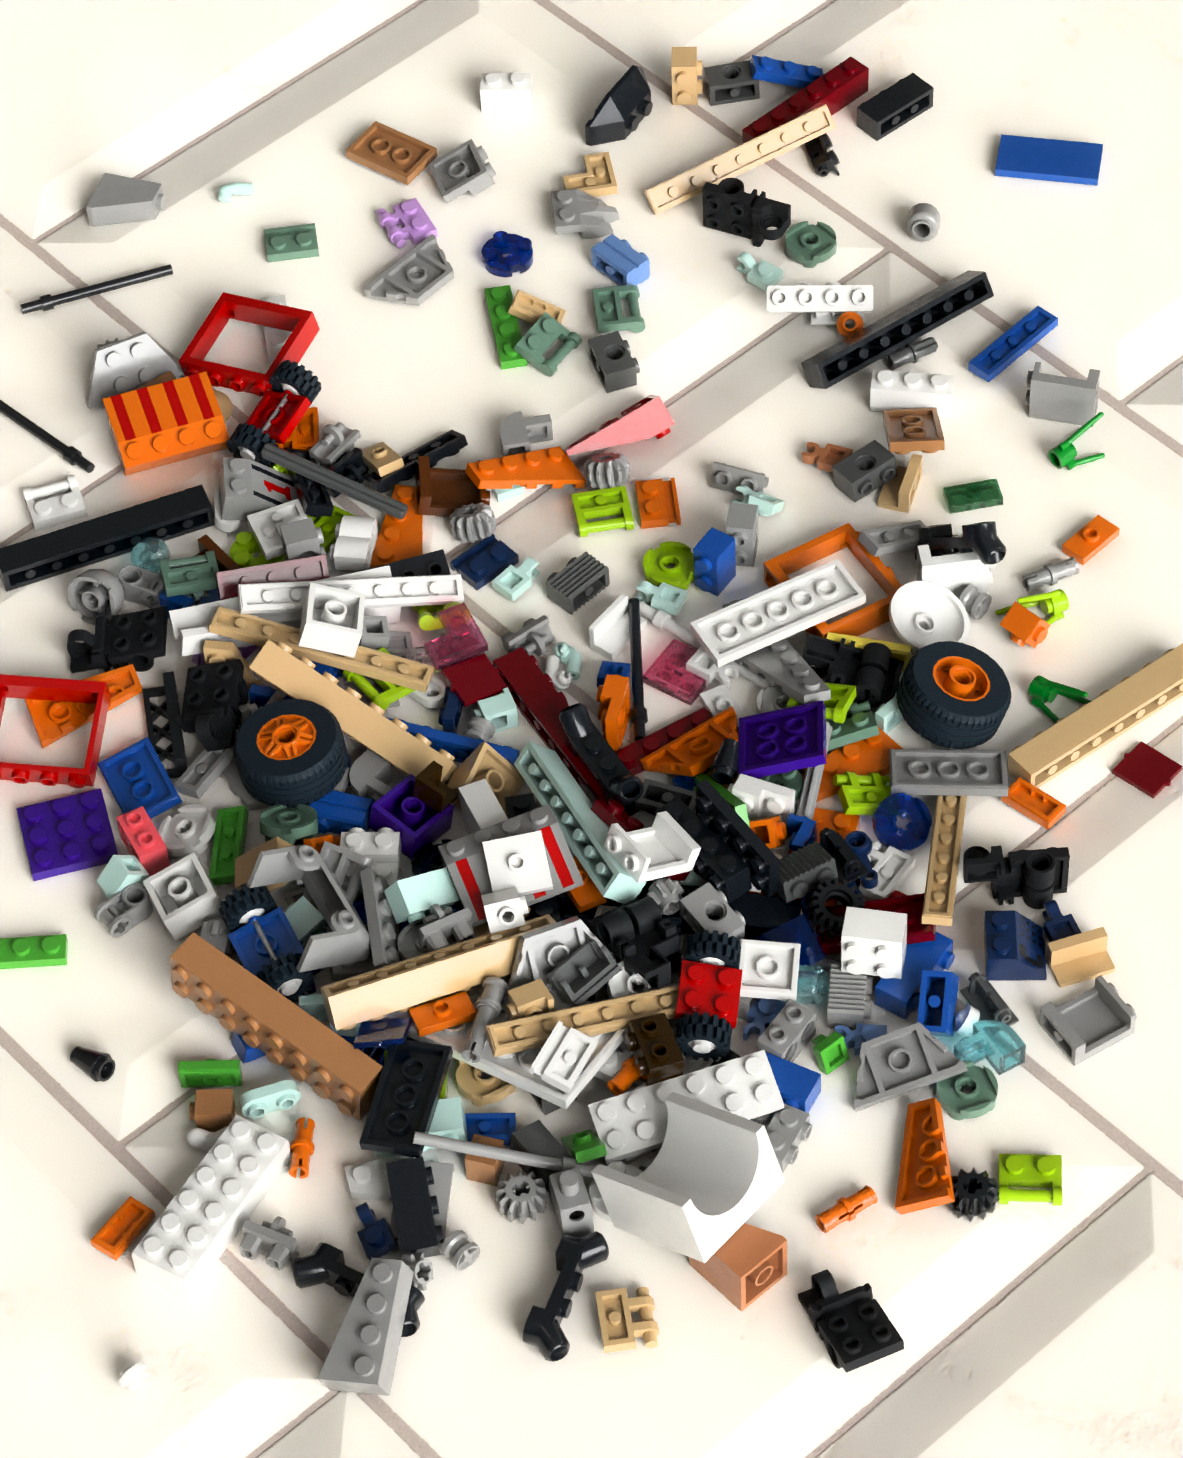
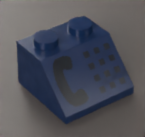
[984,910,1047,981]

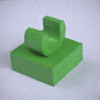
[811,1031,850,1075]

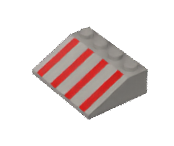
[438,804,584,928]

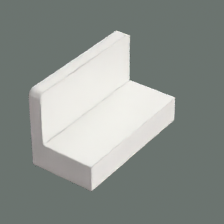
[589,594,647,662]

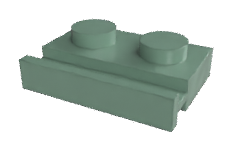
[264,223,319,263]

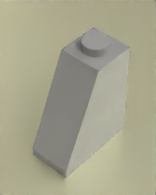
[86,173,166,227]

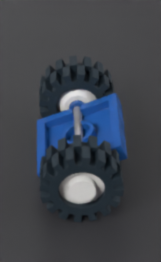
[219,884,315,1003]

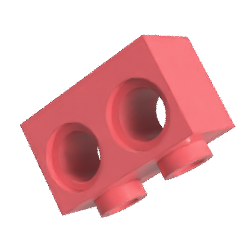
[116,806,170,877]

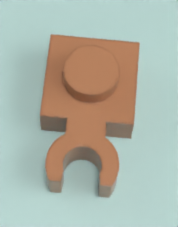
[801,442,853,473]

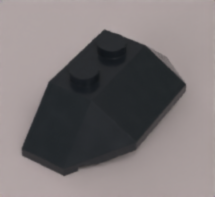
[585,65,653,146]

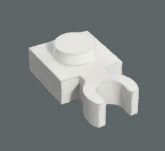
[686,646,739,688]

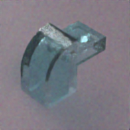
[954,1020,1026,1075]

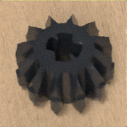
[947,1167,999,1222]

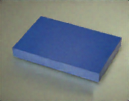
[97,737,182,819]

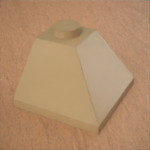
[447,741,524,814]

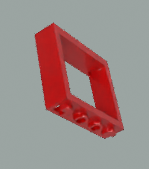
[178,292,320,397]
[0,674,111,788]

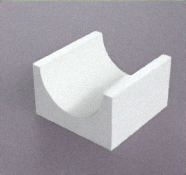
[591,1092,785,1263]

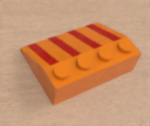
[102,371,229,476]

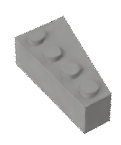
[317,1258,414,1396]

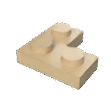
[563,152,618,197]

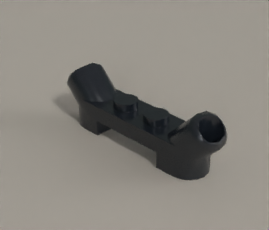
[914,521,1007,565]
[558,703,644,811]
[522,1231,609,1362]
[291,1242,425,1337]

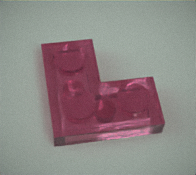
[424,602,488,671]
[643,639,706,706]

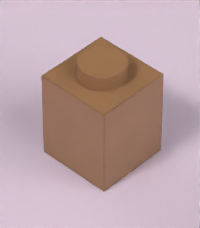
[189,1088,236,1132]
[465,1134,506,1186]

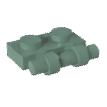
[826,701,880,751]

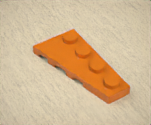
[370,484,423,568]

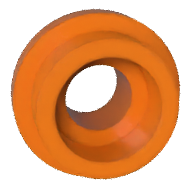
[837,312,863,338]

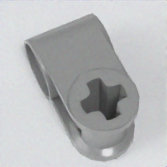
[118,565,165,609]
[94,883,153,938]

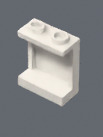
[916,544,993,599]
[603,811,701,883]

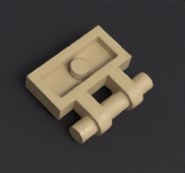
[595,1287,659,1353]

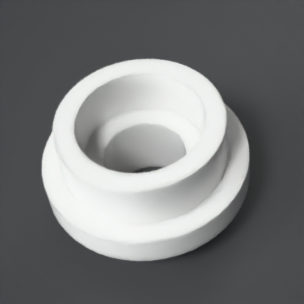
[118,1361,149,1391]

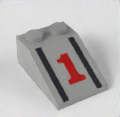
[219,457,302,521]

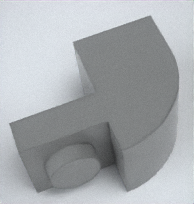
[499,411,553,457]
[359,616,414,660]
[349,749,392,803]

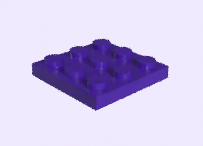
[738,700,826,779]
[16,788,118,881]

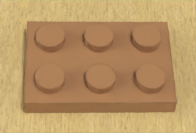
[346,121,438,185]
[883,408,945,455]

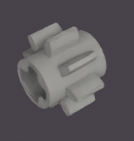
[647,878,685,915]
[401,1253,434,1291]

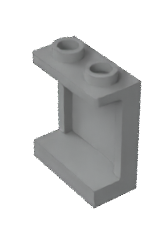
[1025,362,1101,427]
[1039,975,1137,1066]

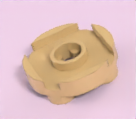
[455,1061,516,1107]

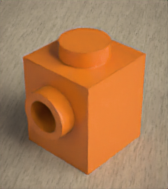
[999,601,1050,648]
[749,815,787,849]

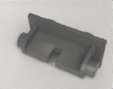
[960,972,1019,1034]

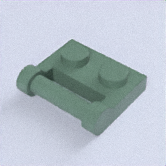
[592,285,645,333]
[513,312,582,377]
[158,550,219,597]

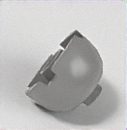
[67,569,125,625]

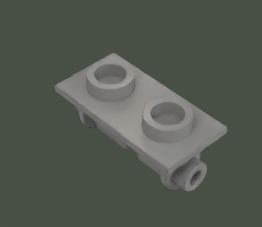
[710,461,769,495]

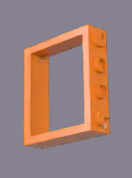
[763,523,904,639]

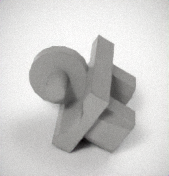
[309,422,361,468]
[501,615,555,656]
[417,904,474,952]
[239,1216,299,1270]

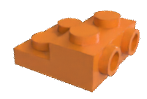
[596,674,631,752]

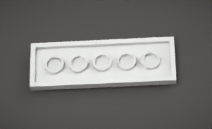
[690,559,866,668]
[588,1050,784,1164]

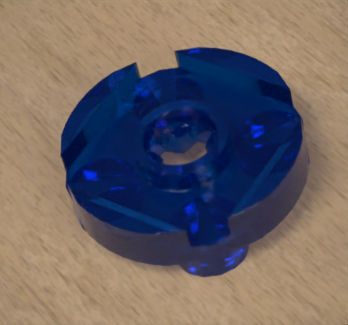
[481,231,534,278]
[872,793,932,852]

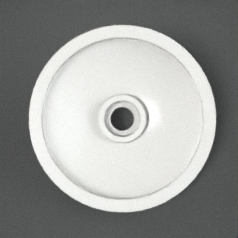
[889,581,970,651]

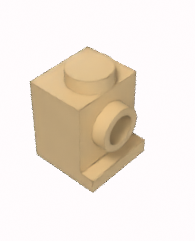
[505,978,555,1020]

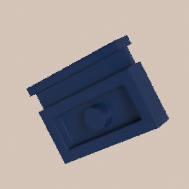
[450,533,519,591]

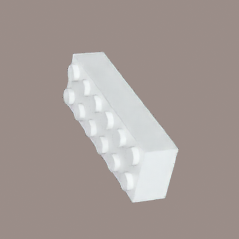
[131,1115,291,1300]

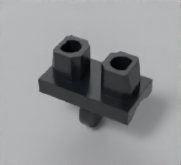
[324,447,370,498]

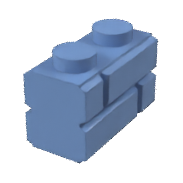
[591,234,650,286]

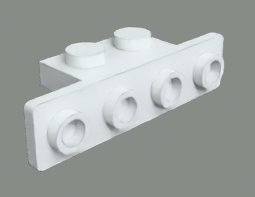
[767,282,873,313]

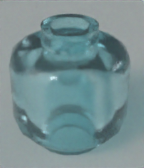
[131,537,170,573]
[795,965,830,1004]

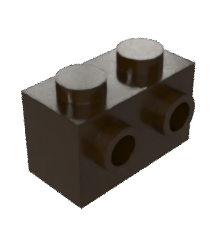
[624,1012,685,1086]

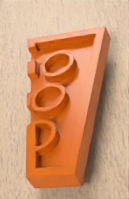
[465,446,586,489]
[25,664,142,749]
[798,727,903,802]
[895,1098,955,1214]

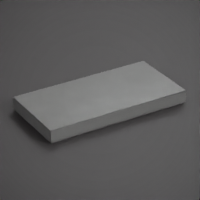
[889,749,1009,797]

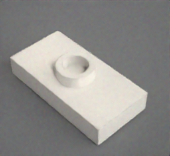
[699,684,746,728]

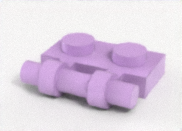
[376,198,437,248]

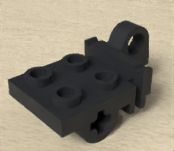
[702,178,791,247]
[67,606,168,674]
[802,634,904,707]
[176,659,248,752]
[963,845,1070,909]
[587,896,680,990]
[798,1269,904,1373]

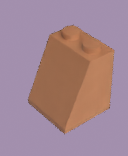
[689,1223,787,1312]

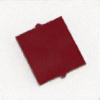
[441,653,508,707]
[1112,741,1182,799]

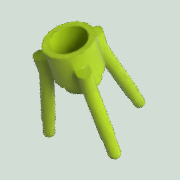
[995,589,1069,625]

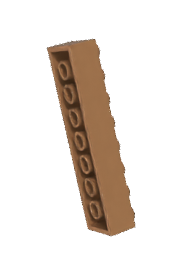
[170,932,383,1121]

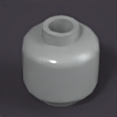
[906,203,941,242]

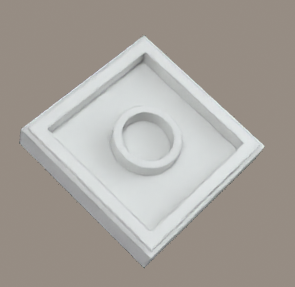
[482,830,553,896]
[739,939,801,1001]

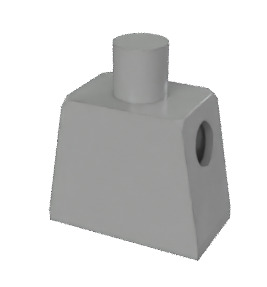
[549,1168,594,1238]

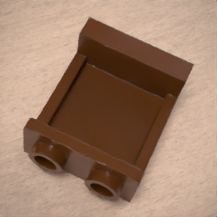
[415,456,490,516]

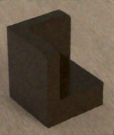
[413,761,458,814]

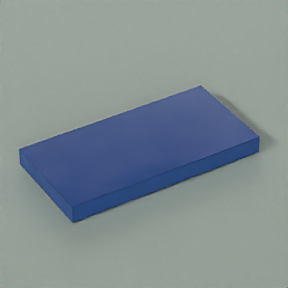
[995,134,1103,186]

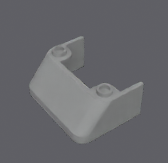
[247,845,372,973]

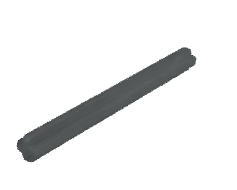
[261,443,408,519]

